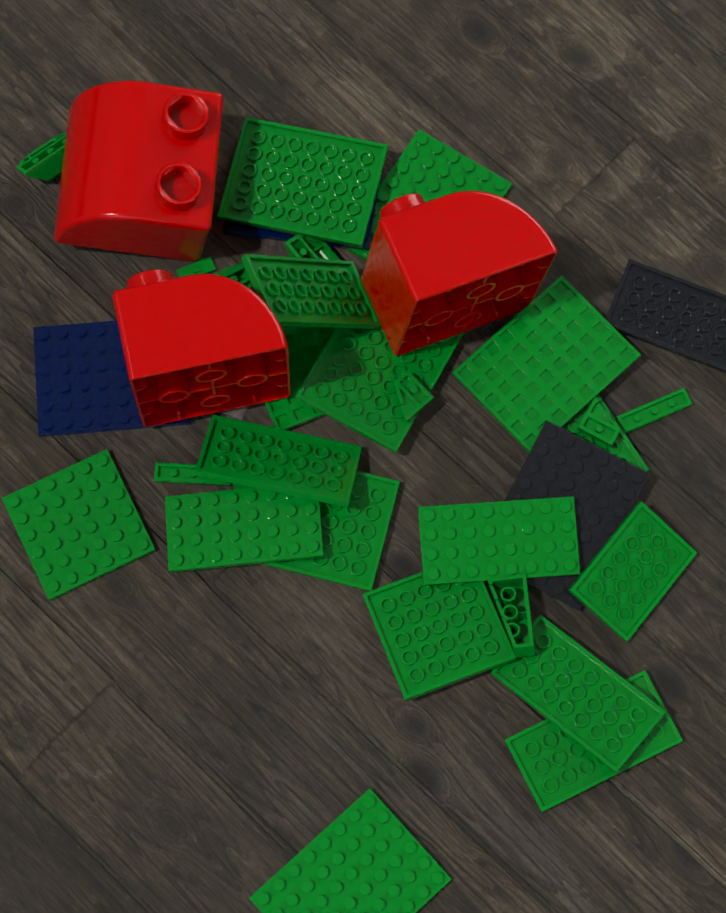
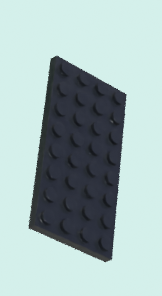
[605,259,726,373]

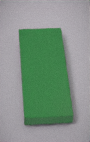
[176,256,216,277]

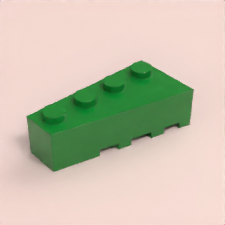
[487,574,535,657]

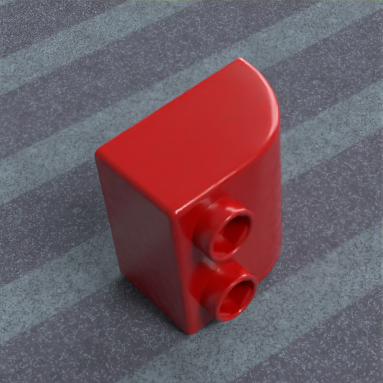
[54,81,224,262]
[361,191,558,356]
[112,269,291,427]

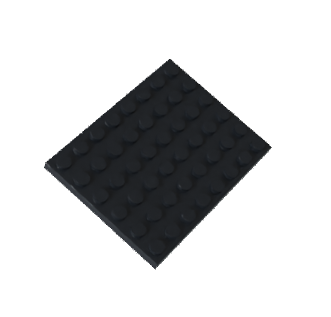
[505,420,649,611]

